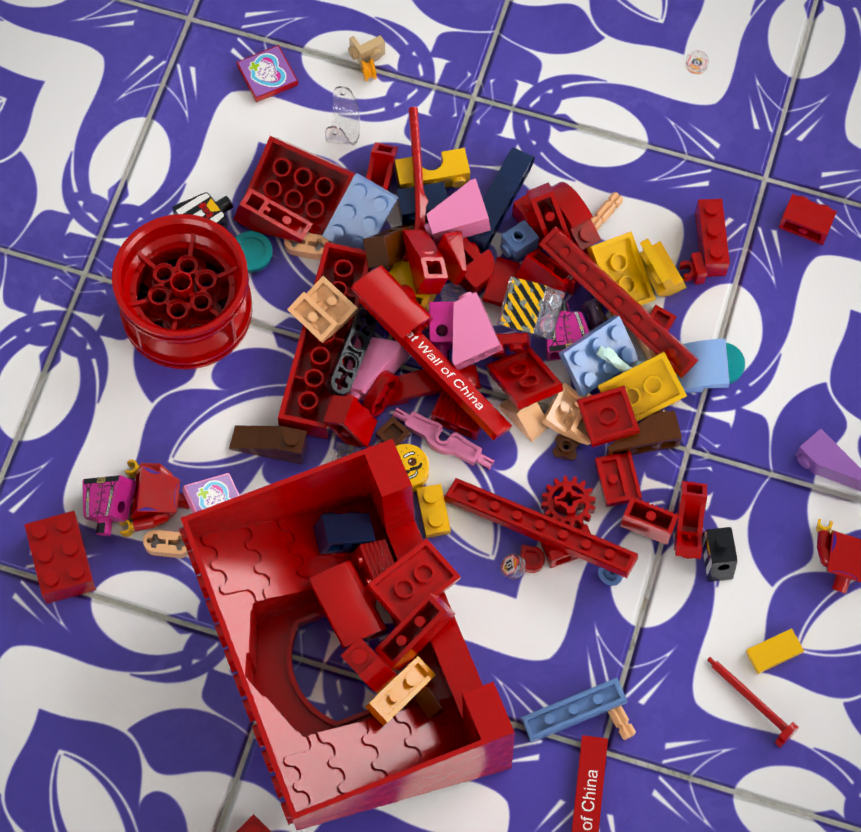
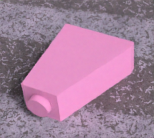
[424,178,491,246]
[452,292,503,370]
[339,337,409,402]

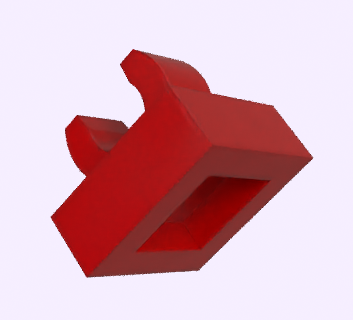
[679,252,707,285]

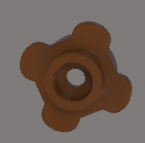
[552,434,579,461]

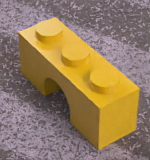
[395,148,470,189]

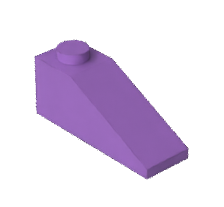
[795,429,861,491]

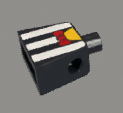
[172,192,234,229]
[702,527,737,582]

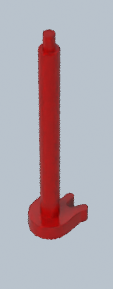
[707,657,799,748]

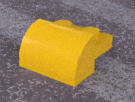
[640,238,687,297]

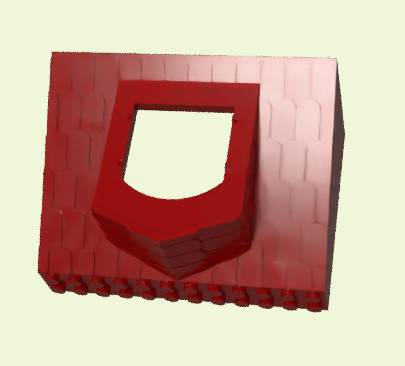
[178,439,515,830]

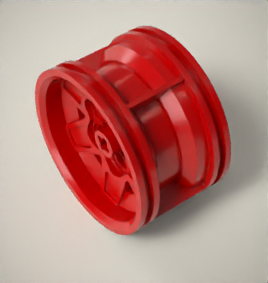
[112,214,253,370]

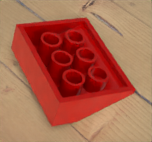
[245,136,362,235]

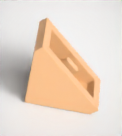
[498,398,549,442]

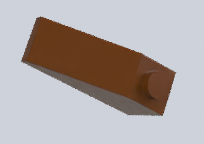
[363,223,415,270]
[606,409,682,456]
[229,425,308,465]

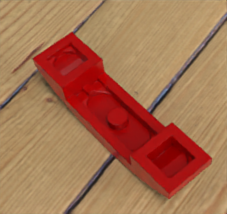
[386,365,481,407]

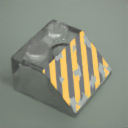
[497,277,565,340]

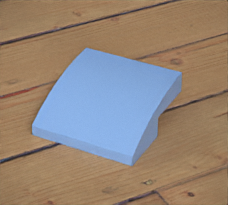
[677,339,730,393]

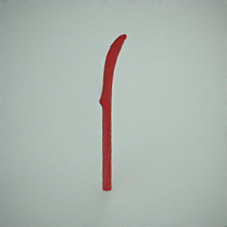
[403,107,429,262]

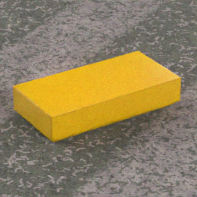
[745,628,804,674]

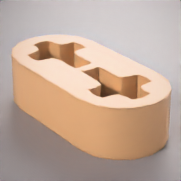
[284,233,329,260]
[143,530,190,558]

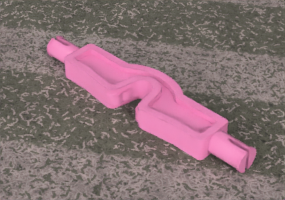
[392,407,495,470]

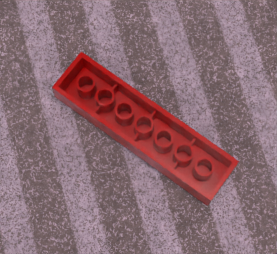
[278,242,372,439]

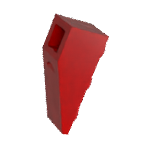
[402,230,448,294]

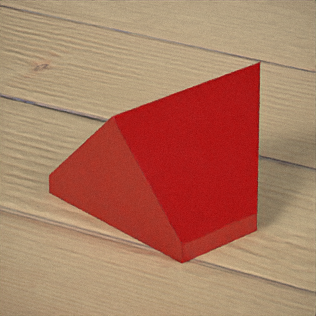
[437,231,467,285]

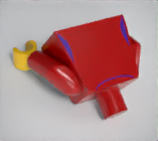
[119,459,190,537]
[816,519,861,593]

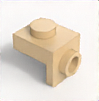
[348,35,385,65]

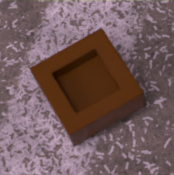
[375,416,411,446]

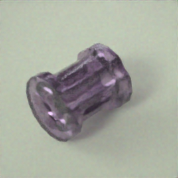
[581,299,608,331]

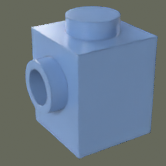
[500,220,539,262]

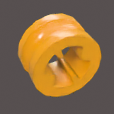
[361,59,377,82]

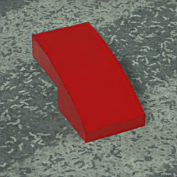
[482,256,520,307]

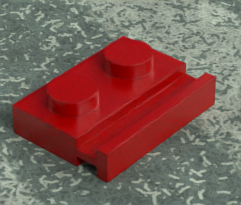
[594,451,642,507]

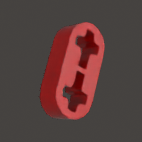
[362,370,399,417]

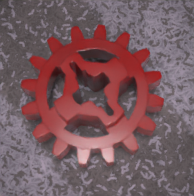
[541,476,596,528]

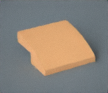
[287,276,359,343]
[541,382,591,445]

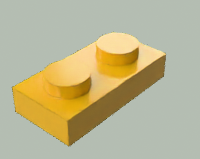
[416,484,451,538]

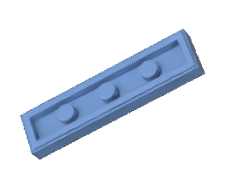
[520,678,628,743]

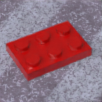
[486,348,563,410]
[367,538,461,624]

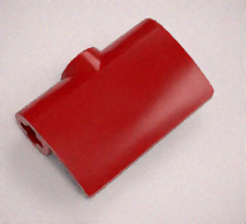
[351,266,433,339]
[308,561,387,649]

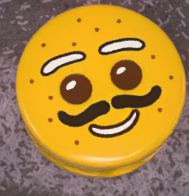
[396,444,429,492]

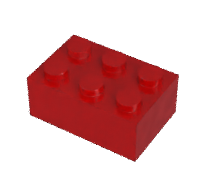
[24,511,96,604]

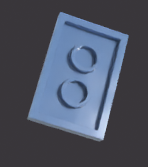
[322,173,399,250]
[559,315,639,396]

